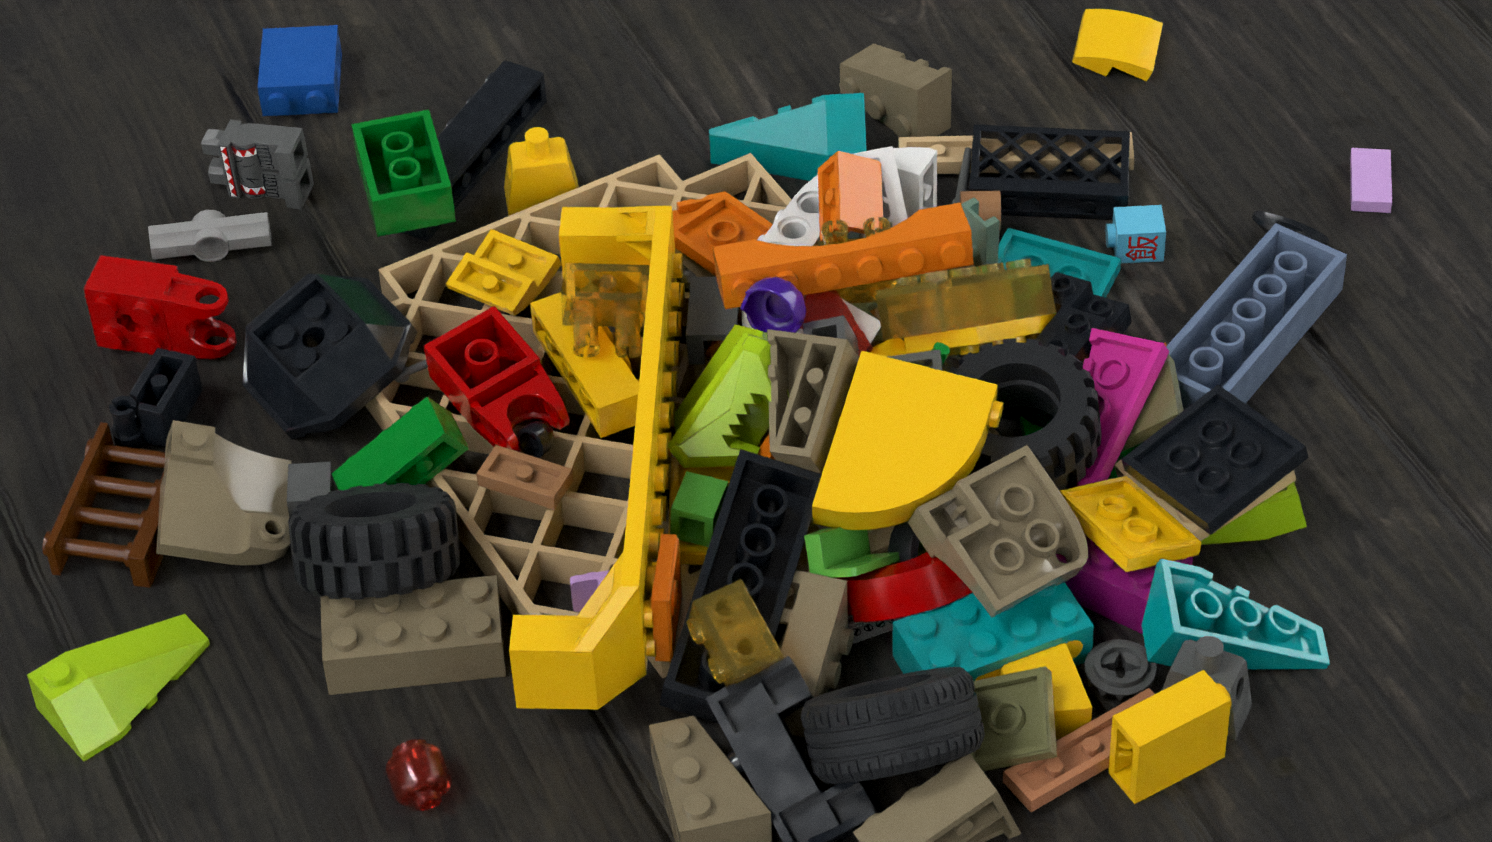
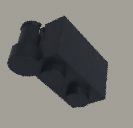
[109,348,202,449]

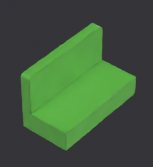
[804,527,900,578]

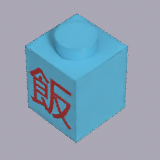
[1105,205,1166,263]

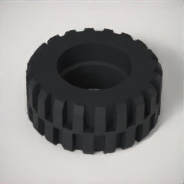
[947,338,1101,490]
[288,483,461,600]

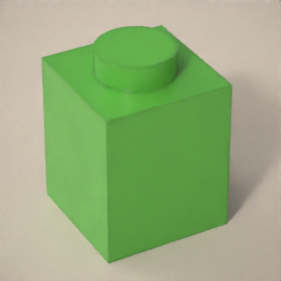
[670,471,728,547]

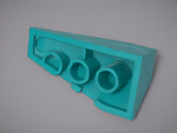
[709,93,867,181]
[1142,559,1330,669]

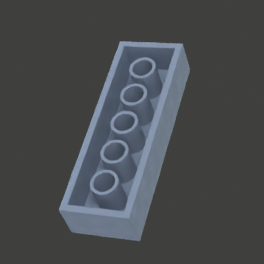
[1166,223,1347,410]

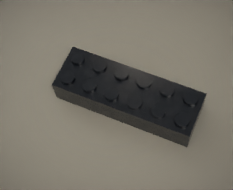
[659,449,822,724]

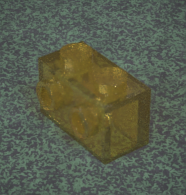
[687,579,784,686]

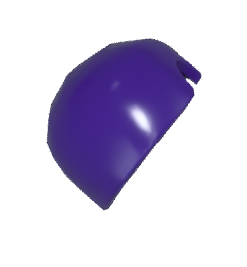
[741,277,806,333]

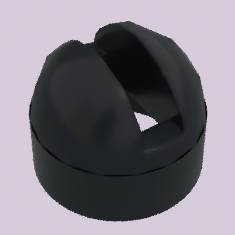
[517,421,554,458]

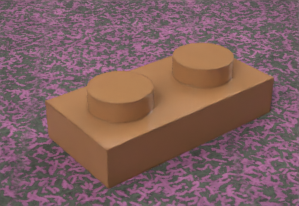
[476,445,574,510]

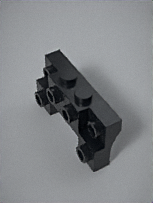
[1011,272,1132,427]
[706,656,877,842]

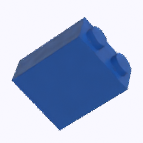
[257,25,342,116]

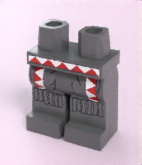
[201,119,314,210]

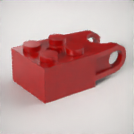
[83,255,237,359]
[423,306,570,452]

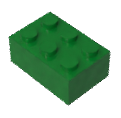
[351,109,456,237]

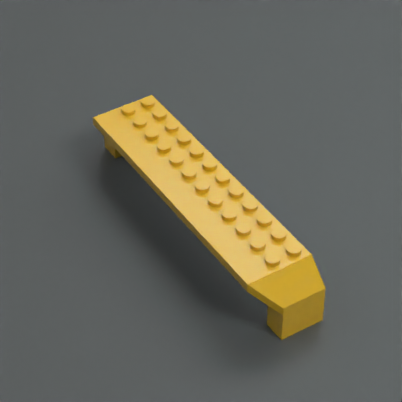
[509,206,685,710]

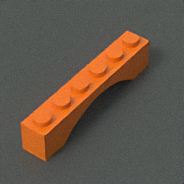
[712,203,974,309]

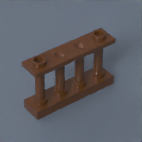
[42,422,165,588]

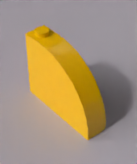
[812,351,1004,530]

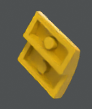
[1072,9,1163,81]
[446,229,561,316]

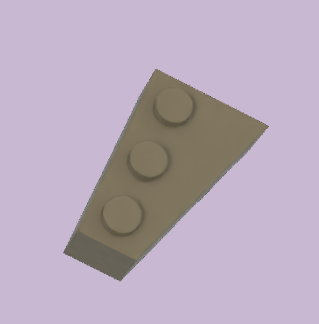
[767,329,859,474]

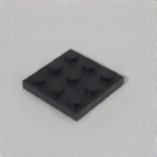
[1121,385,1309,535]

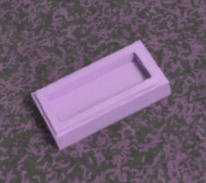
[1350,148,1392,213]

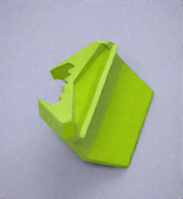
[668,324,789,468]

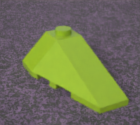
[27,614,210,762]

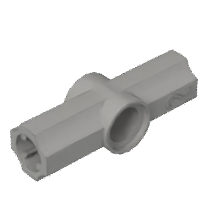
[148,210,272,262]

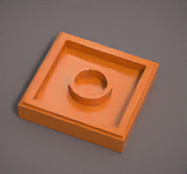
[651,534,683,662]

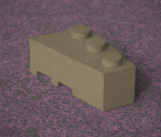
[839,43,952,137]
[766,570,854,738]
[649,716,772,842]
[853,754,1021,842]

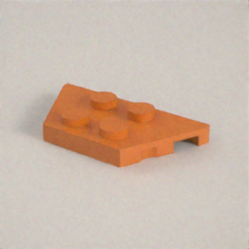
[672,191,773,276]

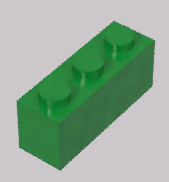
[331,397,469,491]

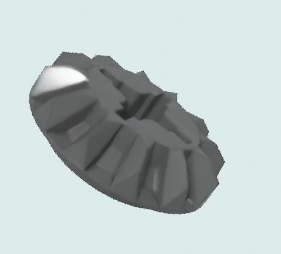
[1084,639,1157,702]

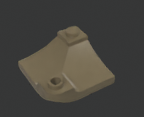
[156,420,292,565]
[907,445,1088,618]

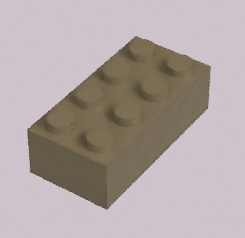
[320,575,506,695]

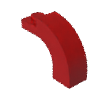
[837,552,972,622]

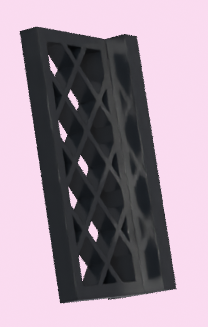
[969,125,1130,220]

